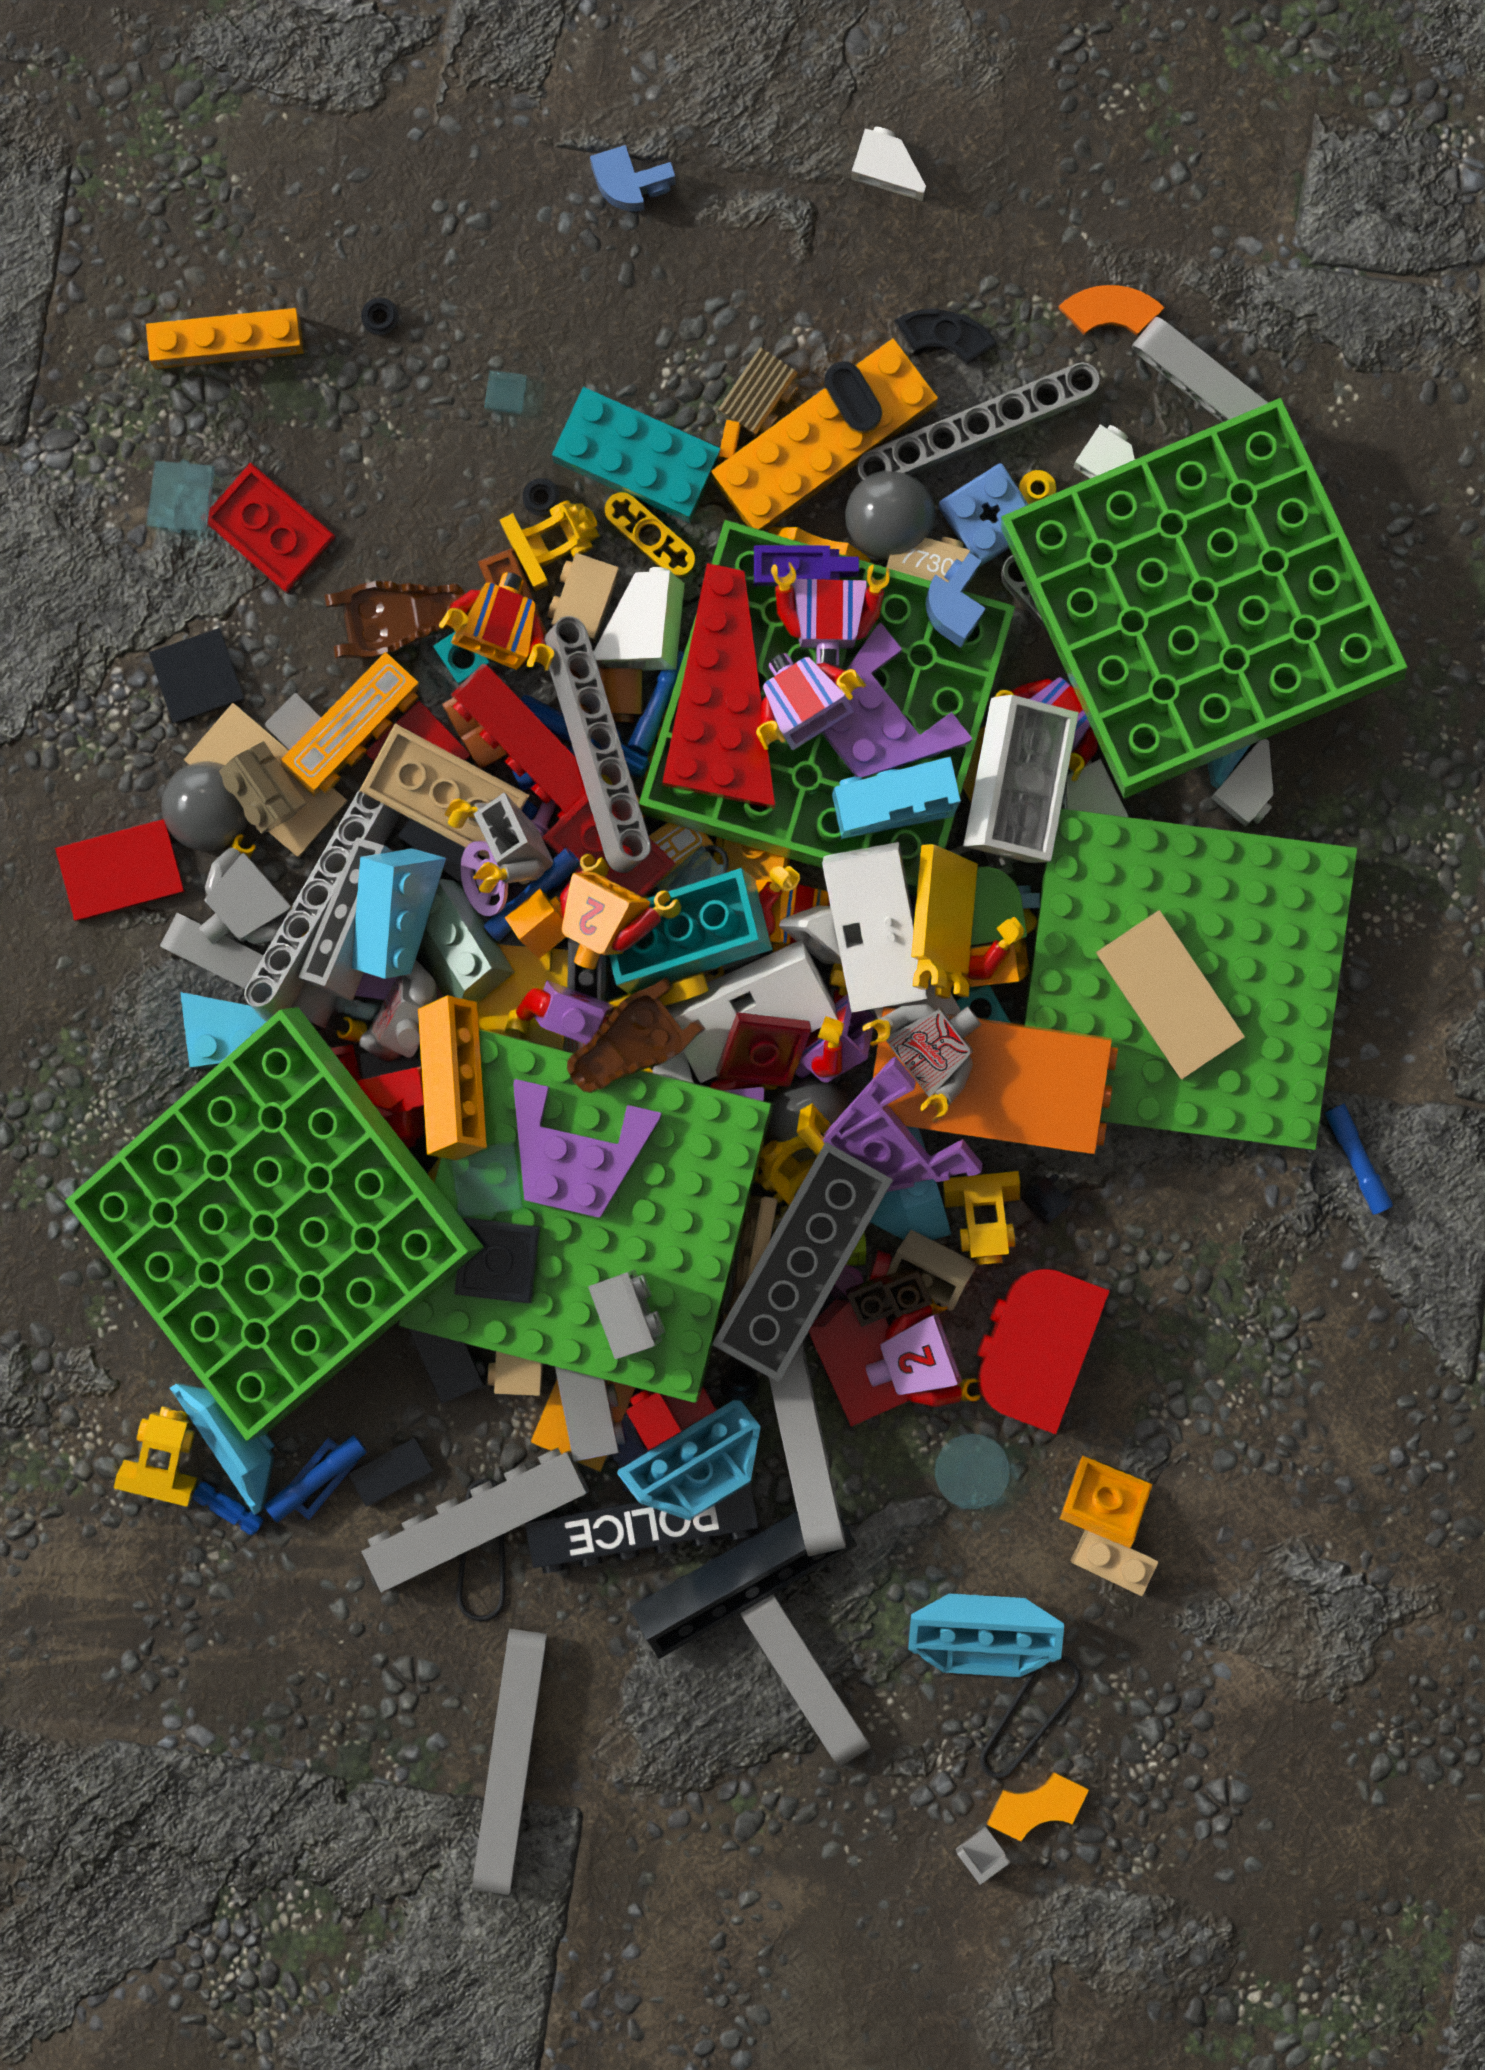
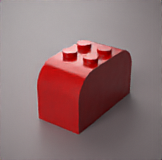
[976,1269,1109,1434]

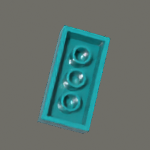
[552,387,721,524]
[609,868,772,995]

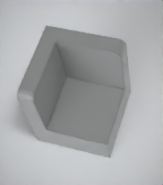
[265,692,321,750]
[955,1827,1010,1885]

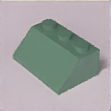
[418,878,515,1004]

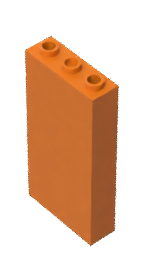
[873,1005,1118,1154]

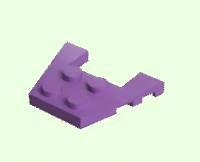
[821,623,972,780]
[823,1056,983,1192]
[513,1079,662,1218]

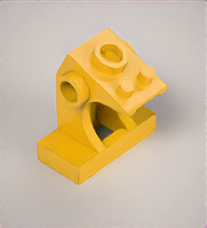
[500,500,600,592]
[758,1103,831,1206]
[943,1171,1020,1265]
[114,1406,198,1507]

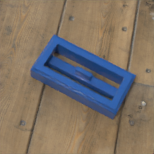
[289,1437,358,1520]

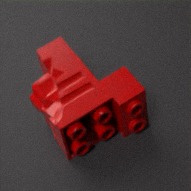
[330,1045,424,1148]

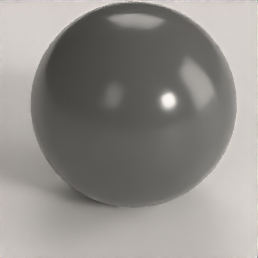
[845,470,935,561]
[161,761,249,851]
[767,1075,852,1162]

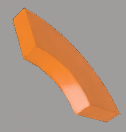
[1058,285,1164,336]

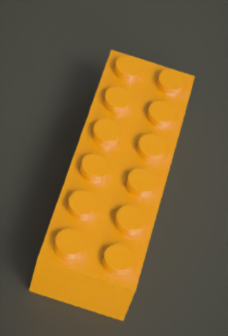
[711,338,938,531]

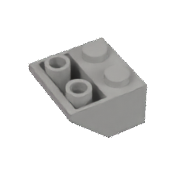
[588,1269,665,1359]

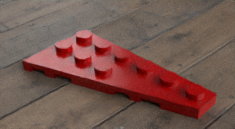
[662,563,775,809]

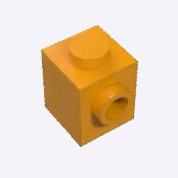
[505,889,567,959]

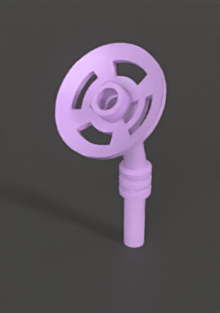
[461,800,557,916]

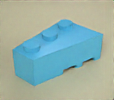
[832,757,960,839]
[352,848,446,979]
[180,992,267,1069]

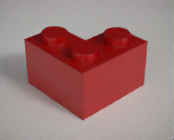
[625,1384,717,1450]

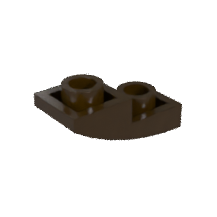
[846,1269,933,1327]

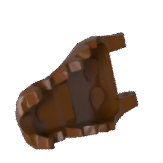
[324,581,465,658]
[567,976,706,1093]

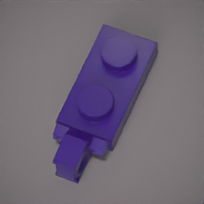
[754,545,859,586]

